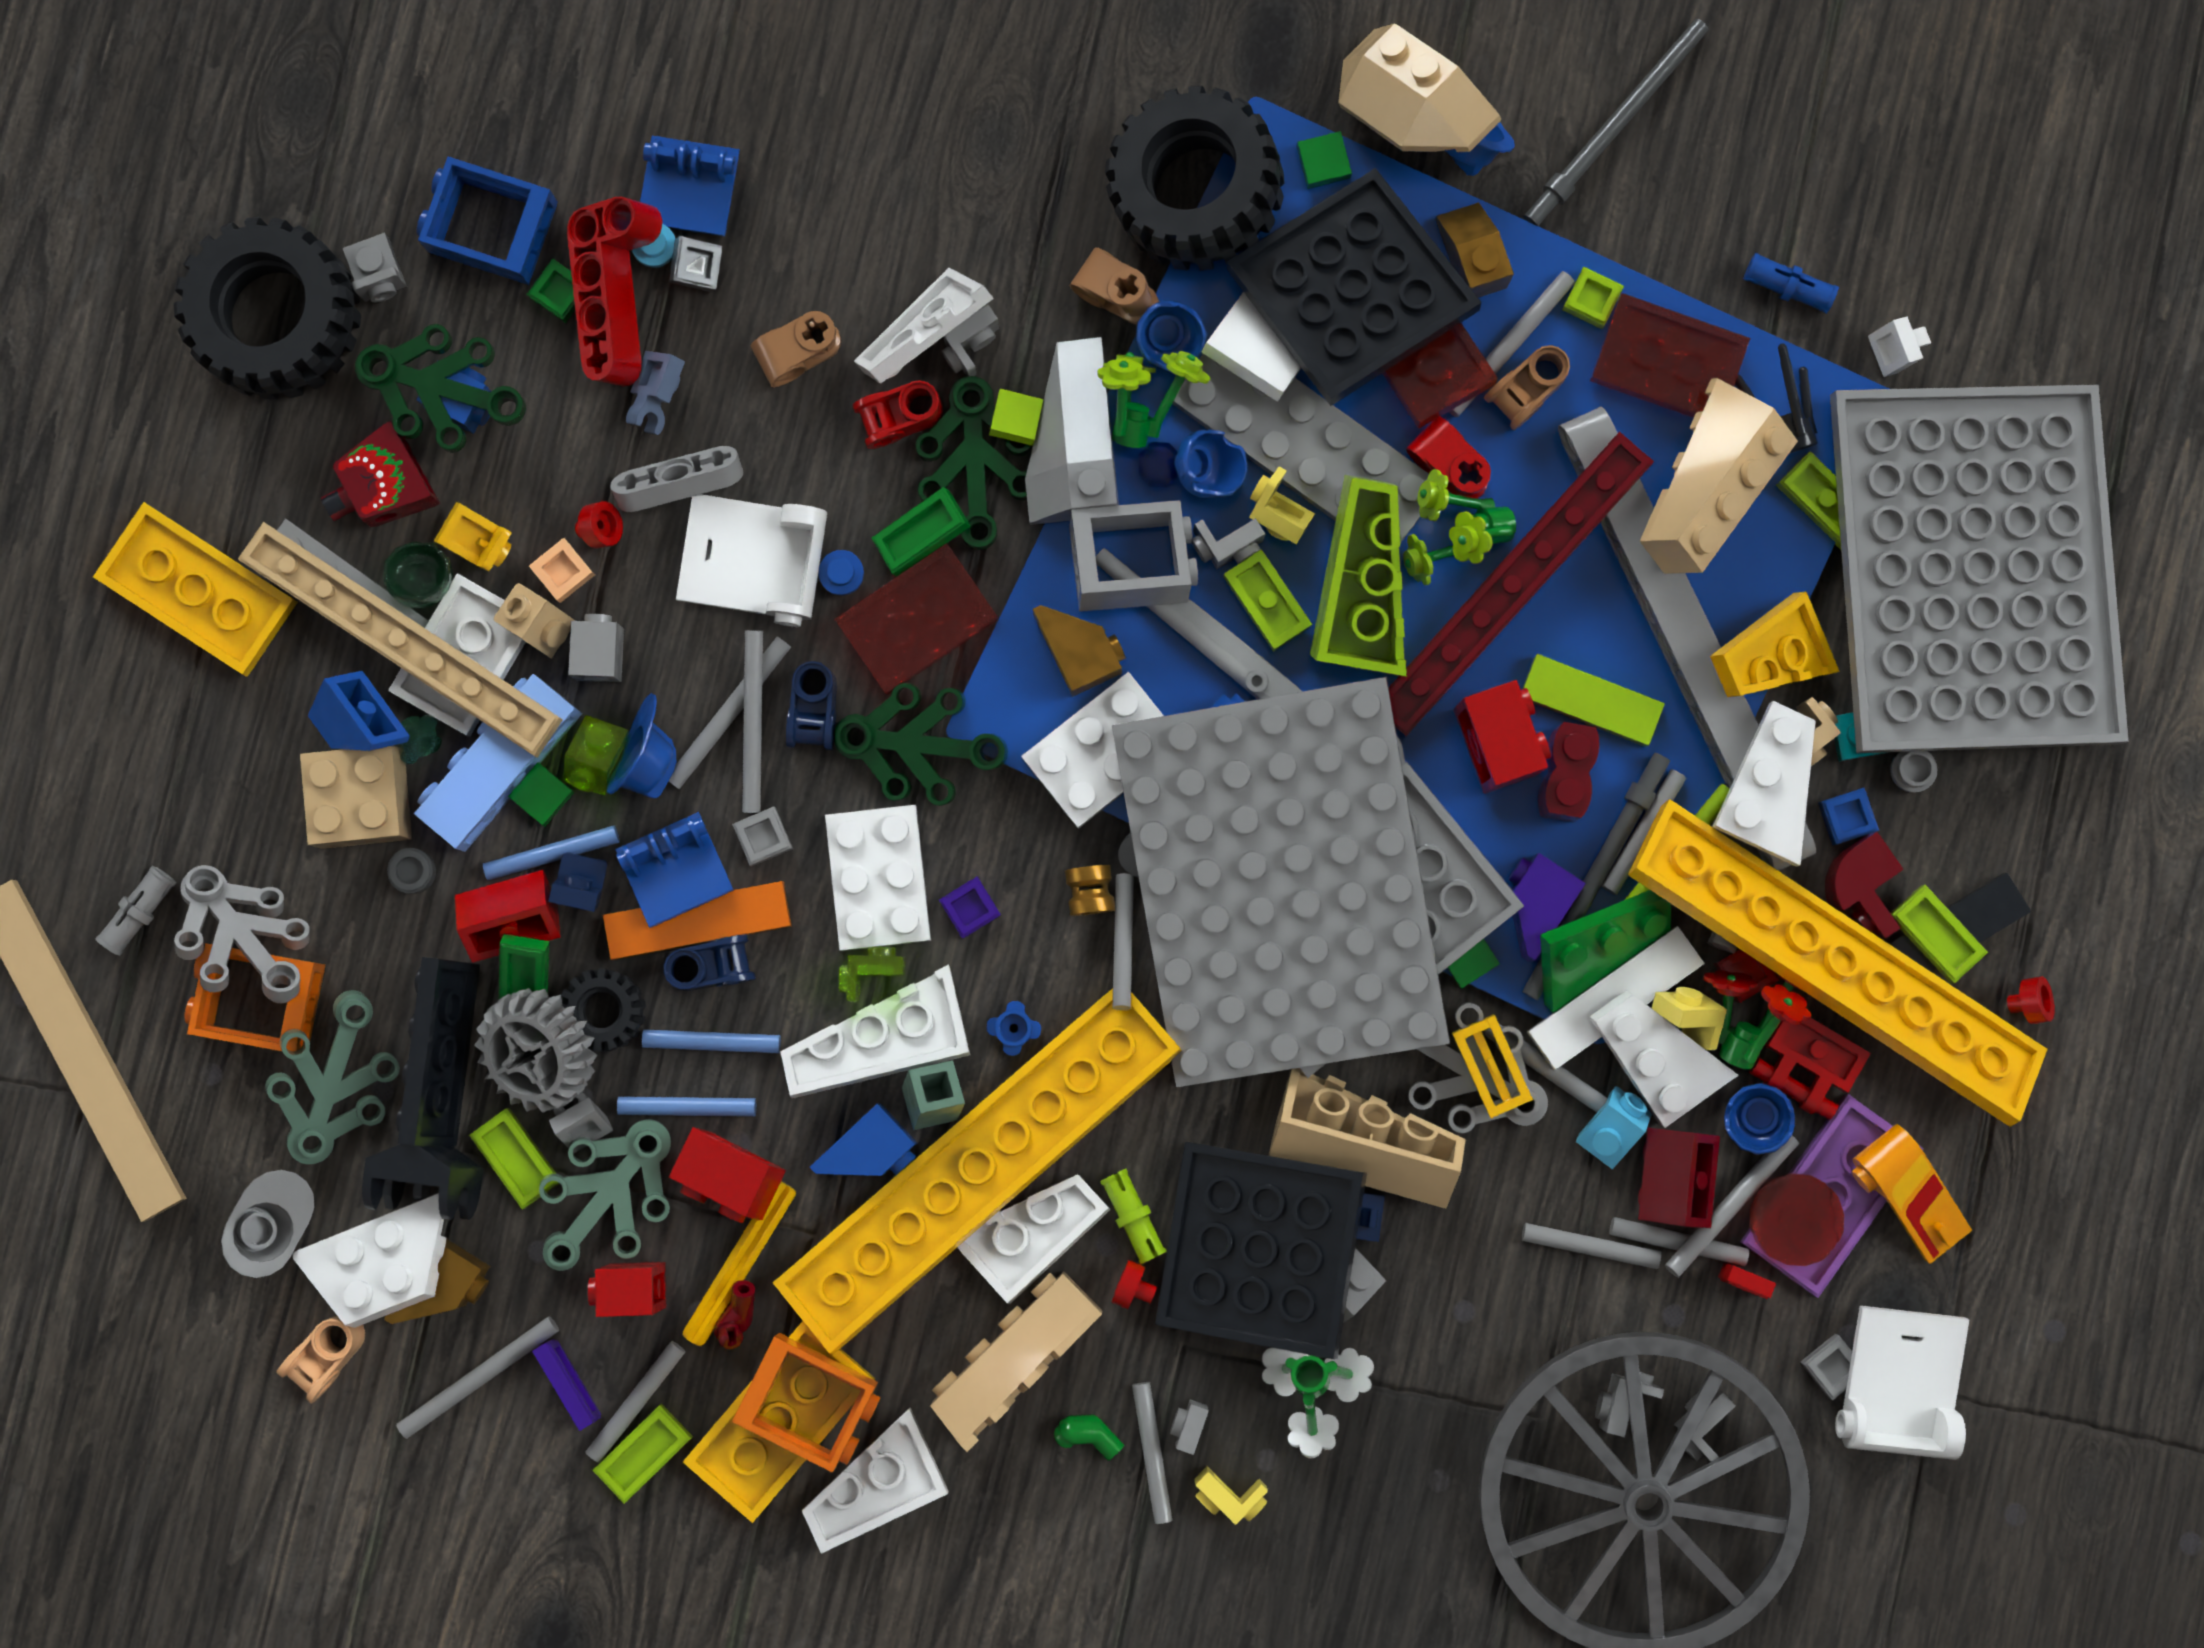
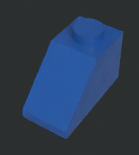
[308,671,410,751]
[810,1103,918,1176]

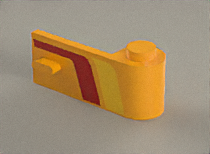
[1851,1124,1973,1264]

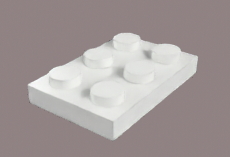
[388,573,526,737]
[1021,672,1164,829]
[825,805,931,951]

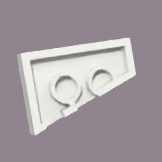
[802,1407,949,1554]

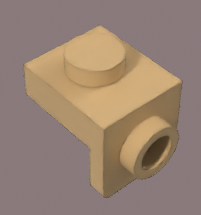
[494,583,575,659]
[1796,697,1841,766]

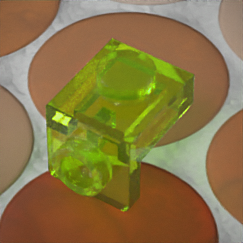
[563,715,628,795]
[839,947,906,1002]

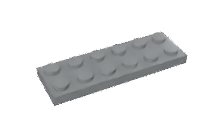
[1172,354,1429,544]

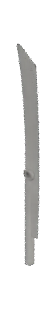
[1096,548,1303,700]

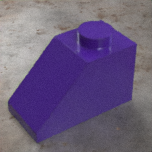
[1508,853,1586,962]

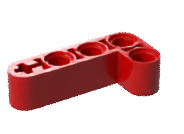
[567,196,662,387]

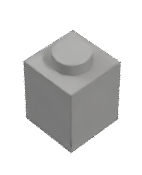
[568,614,624,682]

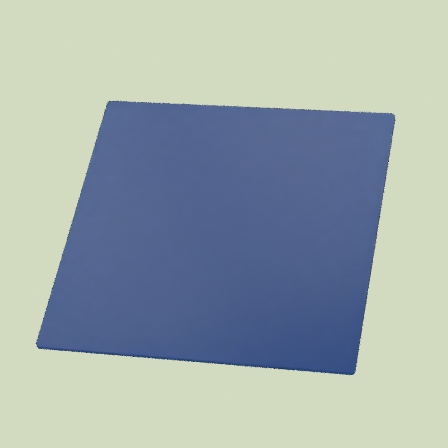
[946,97,1889,1044]

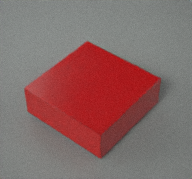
[1714,949,1779,1003]
[1718,1263,1776,1299]

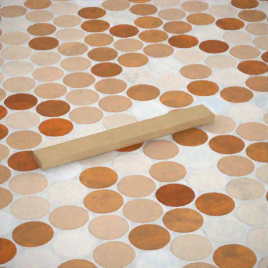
[238,522,563,758]
[0,880,187,1222]

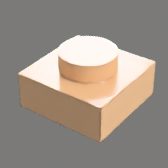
[529,538,595,603]

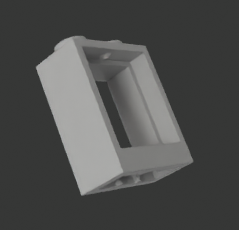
[1069,500,1198,611]

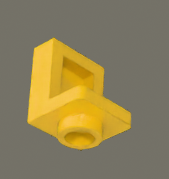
[434,502,512,571]

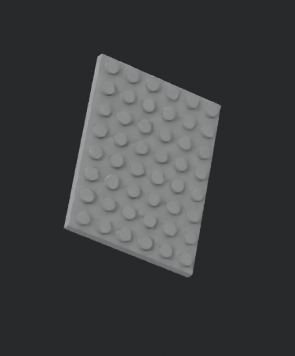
[1830,385,2129,753]
[1112,677,1450,1087]

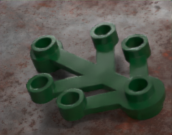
[355,324,526,453]
[915,376,1032,550]
[834,683,1008,806]

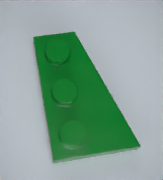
[1540,890,1671,1014]

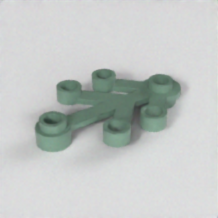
[265,990,400,1164]
[539,1119,671,1271]

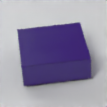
[939,876,1002,939]

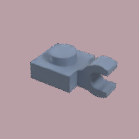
[626,351,685,435]

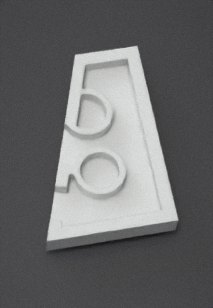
[854,268,994,384]
[1712,701,1816,867]
[1589,990,1738,1128]
[957,1174,1111,1304]

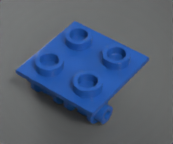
[640,136,740,237]
[615,812,734,928]

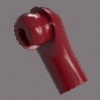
[714,1280,755,1349]

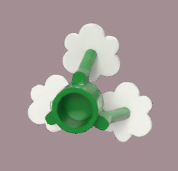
[1262,1347,1374,1458]

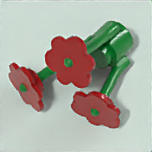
[1703,970,1811,1069]

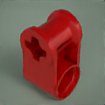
[852,380,943,449]
[1406,416,1491,499]

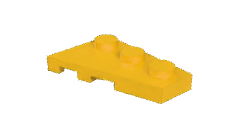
[1710,591,1840,697]

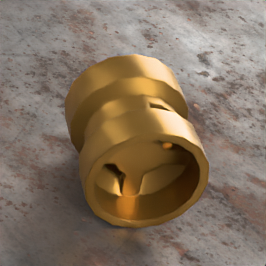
[1065,865,1115,916]

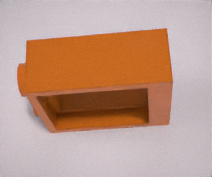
[185,943,326,1051]
[732,1333,881,1473]

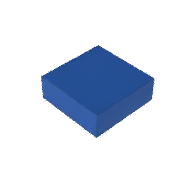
[1818,788,1879,846]

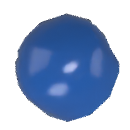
[1135,300,1207,372]
[1174,429,1248,498]
[1724,1083,1795,1155]

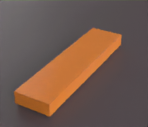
[603,881,792,960]

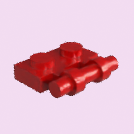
[1749,1017,1871,1120]

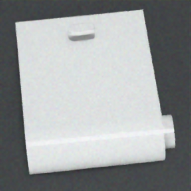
[676,494,827,627]
[1835,1306,1969,1460]

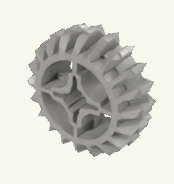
[474,988,597,1113]

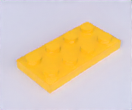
[93,502,298,677]
[683,1321,875,1523]

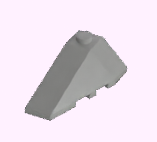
[1025,337,1119,525]

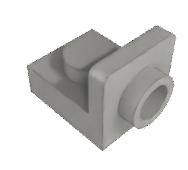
[343,232,407,302]
[941,304,999,377]

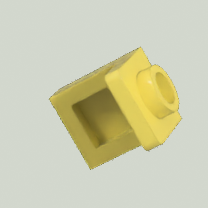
[1249,466,1315,545]
[1651,987,1727,1050]
[1194,1466,1268,1525]

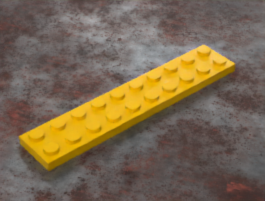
[1628,799,2048,1127]
[773,988,1182,1355]

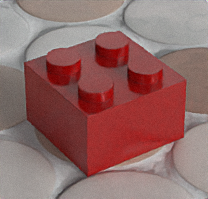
[1453,679,1551,794]

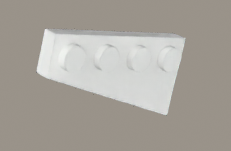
[780,965,970,1099]

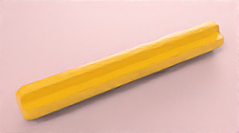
[682,1181,796,1346]

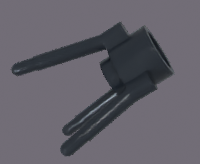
[1733,343,1818,453]

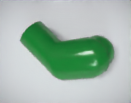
[1054,1414,1125,1461]

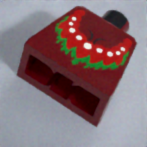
[321,420,441,527]

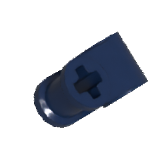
[786,661,837,750]
[664,934,756,991]

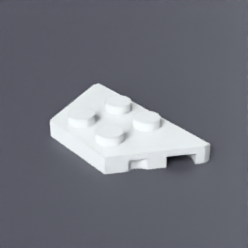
[292,1193,447,1328]

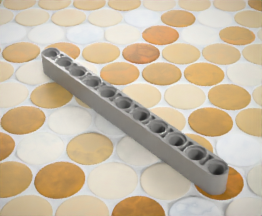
[1558,407,1816,871]

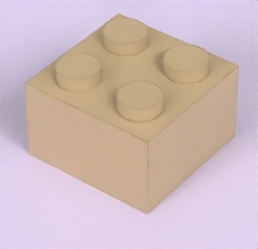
[300,745,412,849]

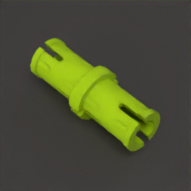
[1100,1169,1167,1265]

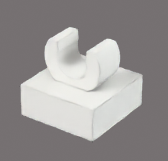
[1868,316,1931,377]

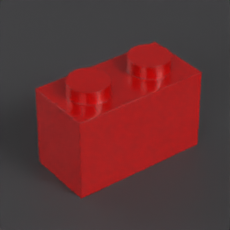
[455,870,561,963]
[669,1127,786,1223]
[588,1262,666,1317]

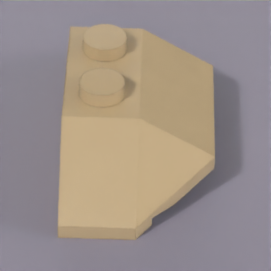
[1338,23,1501,152]

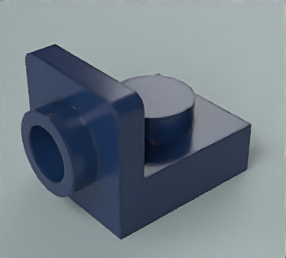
[548,852,608,912]

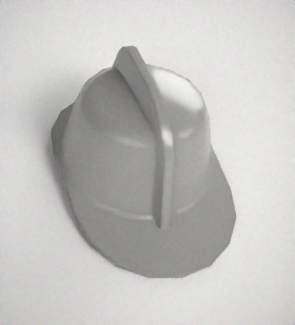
[221,1170,315,1278]

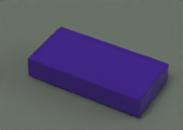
[532,1338,602,1431]

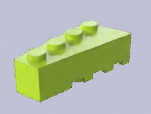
[1310,475,1407,677]

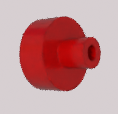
[575,501,623,549]
[2007,976,2055,1024]
[1111,1259,1157,1310]

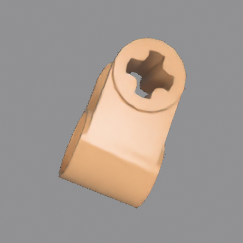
[276,1316,365,1403]

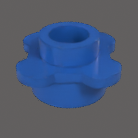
[987,1001,1041,1056]

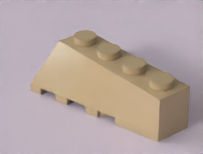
[1640,378,1798,574]
[1269,1068,1466,1209]
[930,1271,1102,1452]

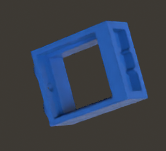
[417,156,558,285]

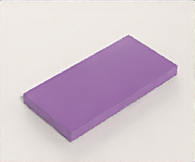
[1740,1094,1924,1298]

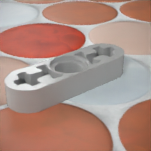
[610,446,743,512]

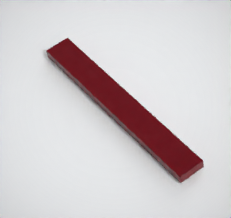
[1388,431,1654,737]

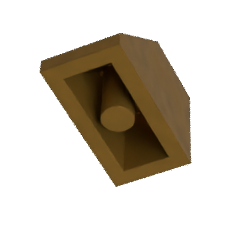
[1435,202,1514,297]
[1033,605,1126,697]
[384,1239,491,1324]

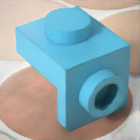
[1576,1086,1652,1169]

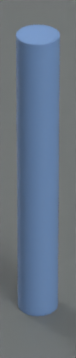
[483,825,620,881]
[642,1029,781,1053]
[617,1097,757,1117]

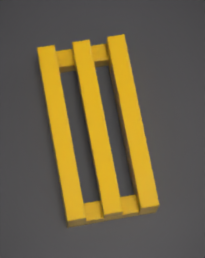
[1452,1014,1533,1118]

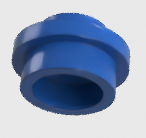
[818,550,864,596]

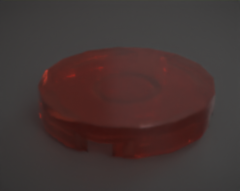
[1749,1173,1844,1266]

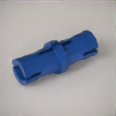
[1743,253,1839,314]

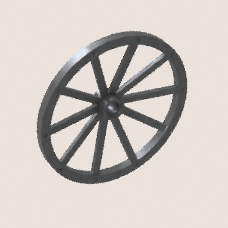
[1479,1332,1810,1648]

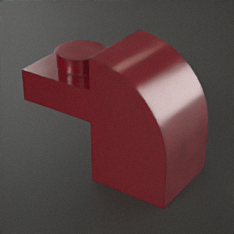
[1825,832,1904,939]

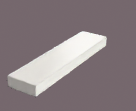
[1527,926,1705,1070]

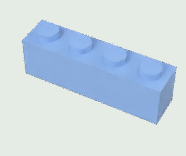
[414,674,583,852]

